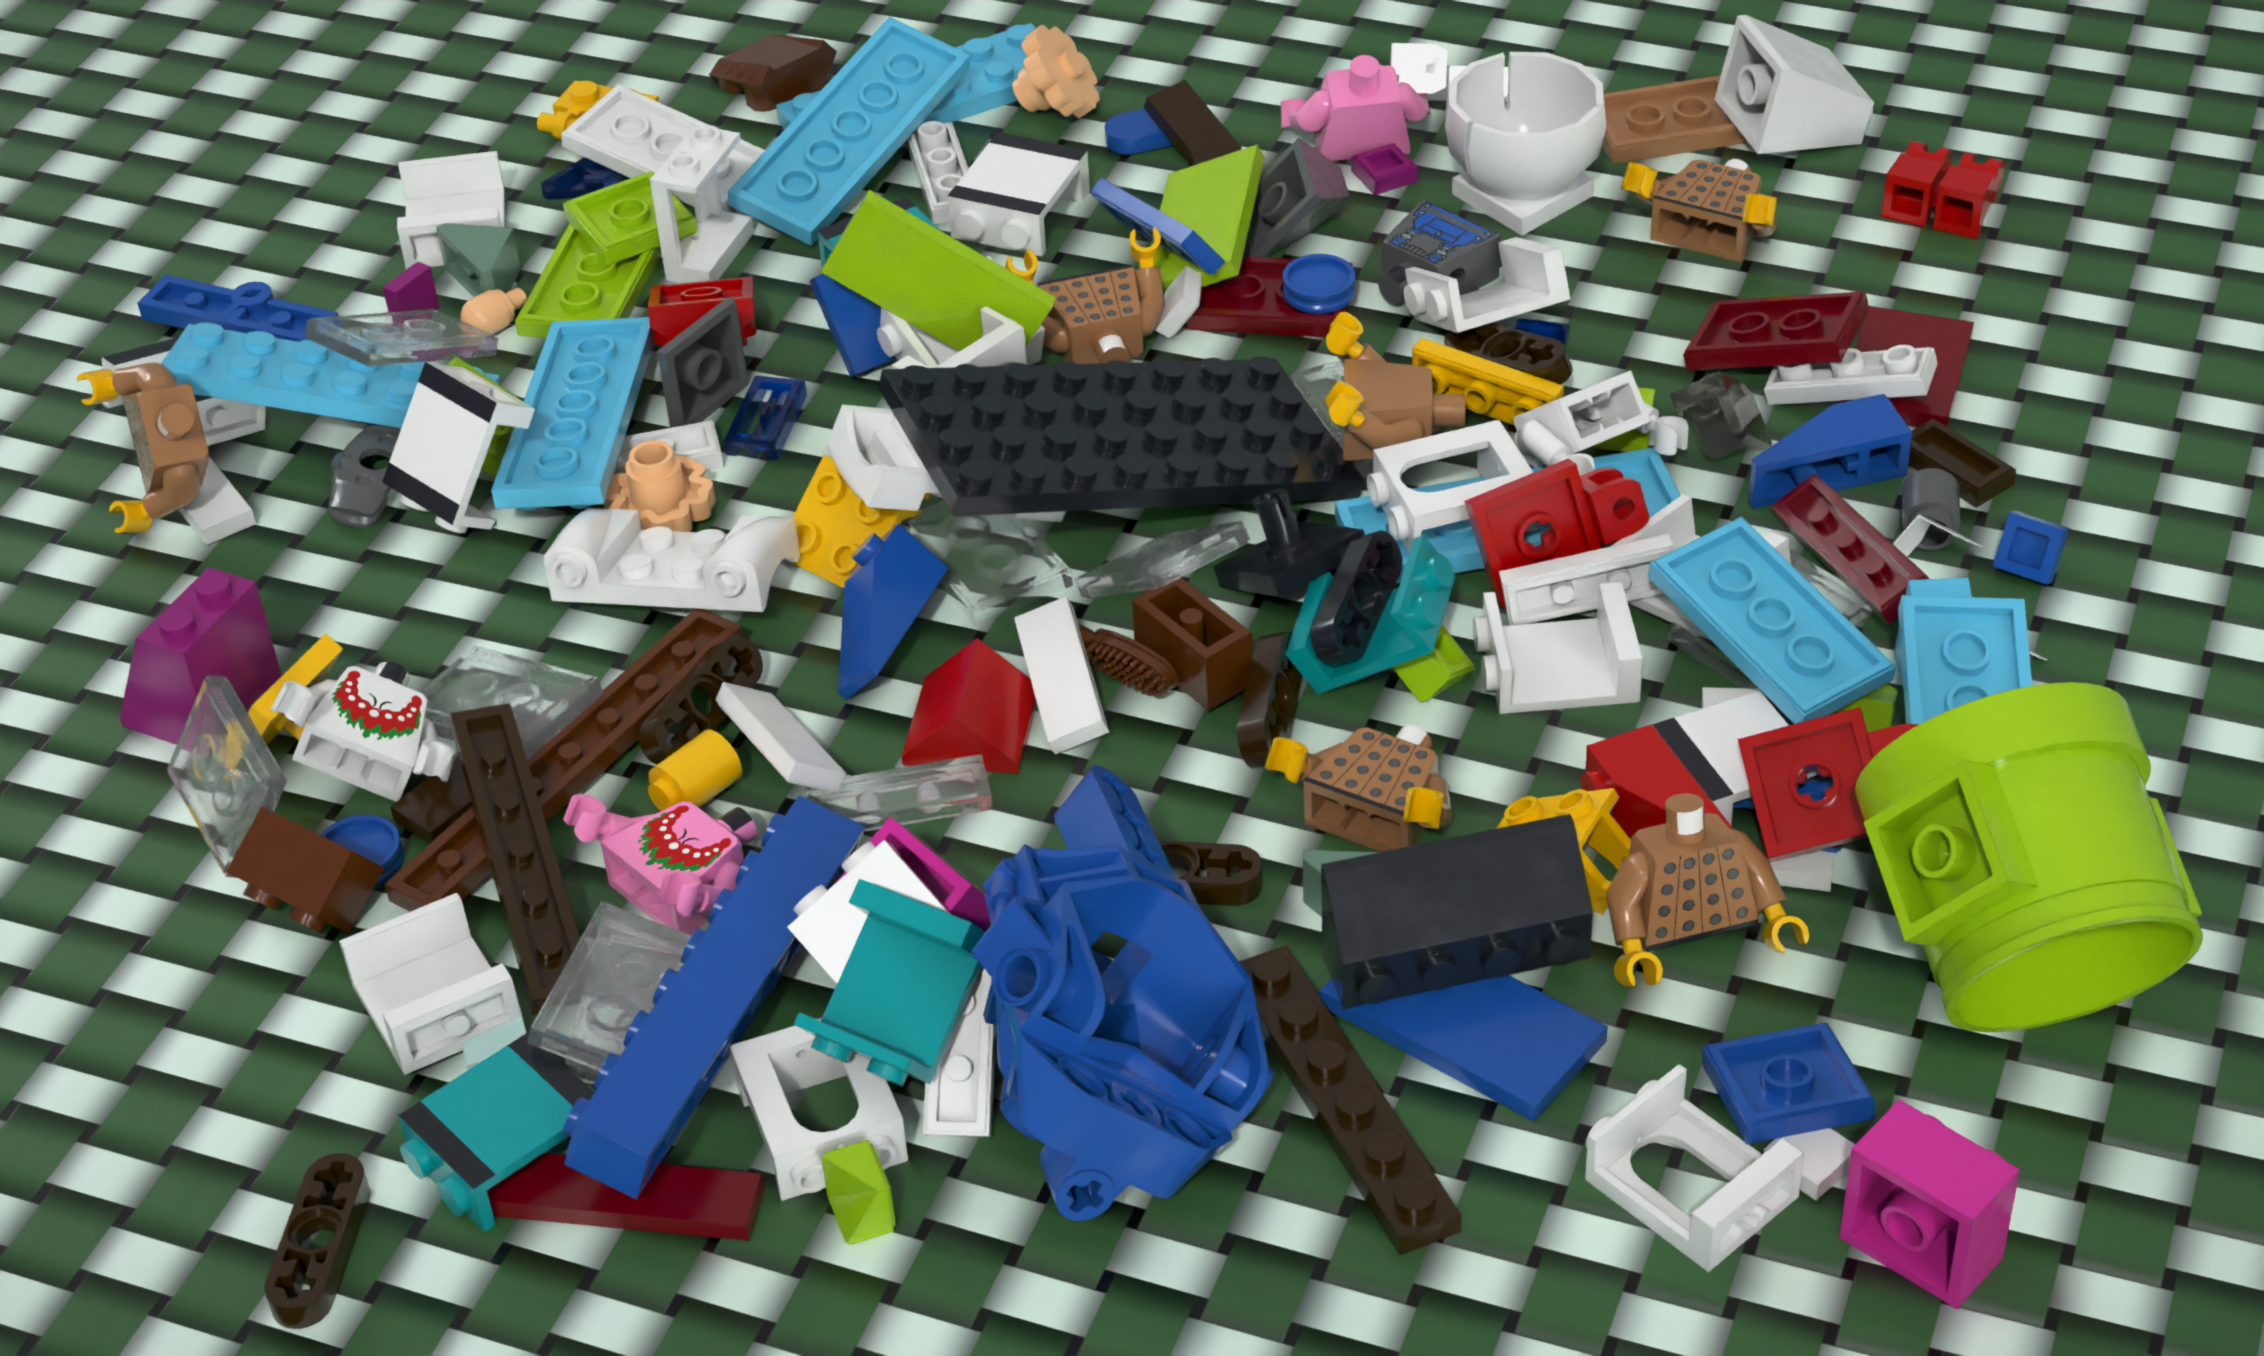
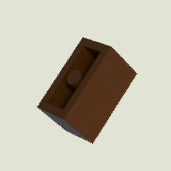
[1132,575,1252,711]
[226,806,384,933]

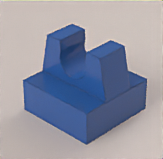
[1993,510,2070,585]

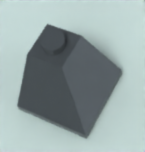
[1243,138,1350,258]
[657,297,748,428]

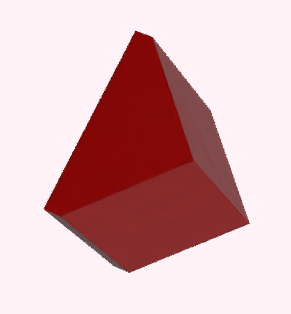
[901,638,1037,774]

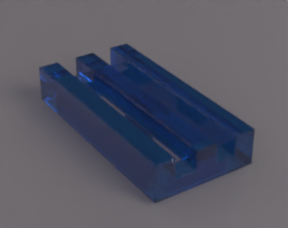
[724,376,807,460]

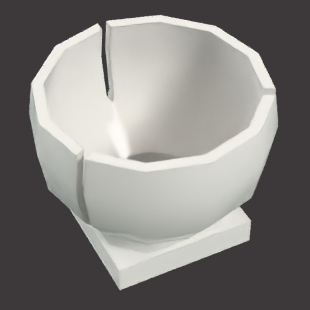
[1445,52,1606,236]

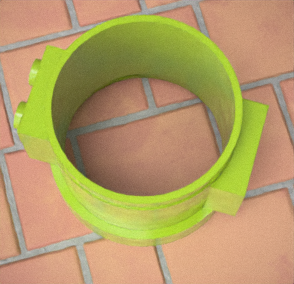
[1855,682,2203,1032]

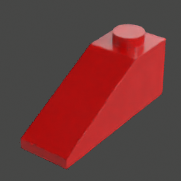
[1580,724,1733,837]

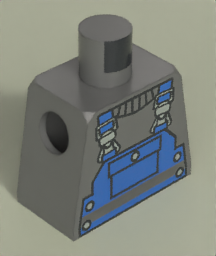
[1378,200,1500,304]

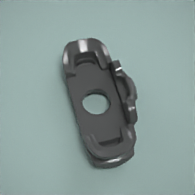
[329,424,401,529]

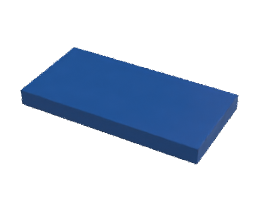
[1319,975,1608,1122]

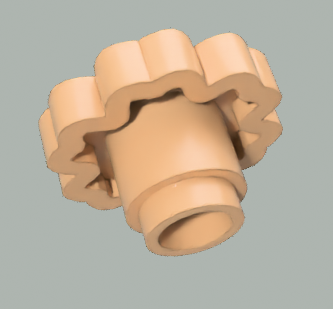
[1012,25,1100,118]
[603,440,716,532]

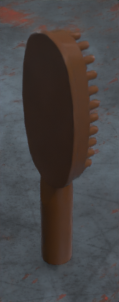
[1078,624,1180,698]

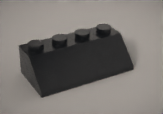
[1321,814,1593,1009]

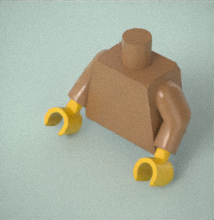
[1325,312,1465,460]

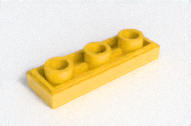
[1412,338,1564,426]

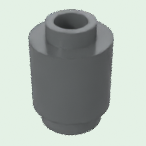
[1902,468,1960,551]

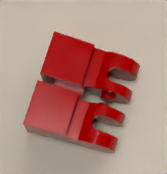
[1881,141,2005,239]

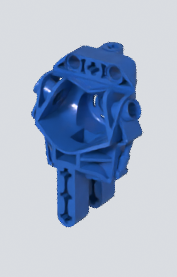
[972,765,1274,1221]

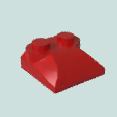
[648,276,757,346]

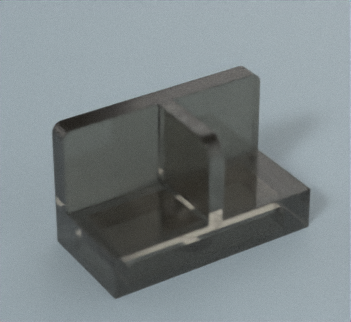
[1669,371,1773,459]

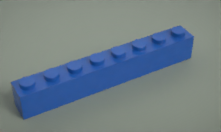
[563,795,866,1200]

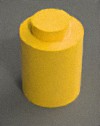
[648,729,742,811]

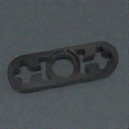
[1310,530,1402,667]

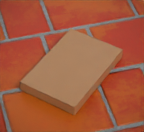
[1602,75,1748,164]

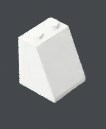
[1714,15,1874,154]

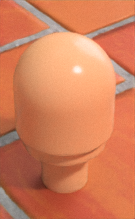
[460,287,527,337]

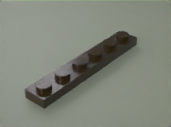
[450,703,595,1016]
[1239,945,1461,1256]

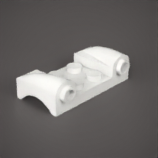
[827,404,1066,522]
[544,508,801,612]

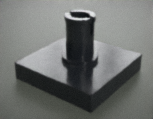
[1213,488,1365,597]

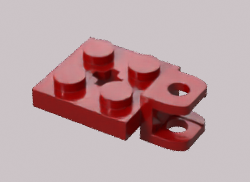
[1464,459,1649,609]
[1737,707,1918,862]

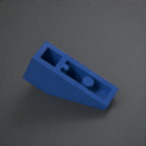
[1748,394,1912,509]
[838,523,949,700]

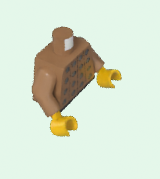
[1621,159,1777,263]
[1005,227,1164,364]
[76,363,209,533]
[1264,724,1453,852]
[1606,793,1809,987]

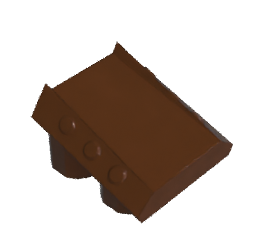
[709,34,837,112]

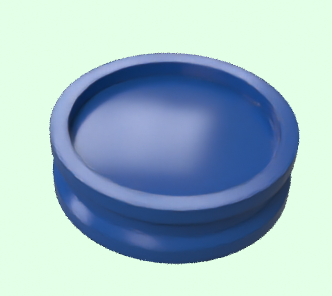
[1283,254,1355,314]
[321,815,404,888]

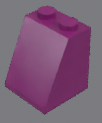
[120,567,282,758]

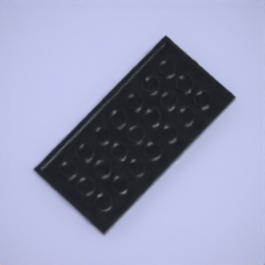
[878,356,1364,516]

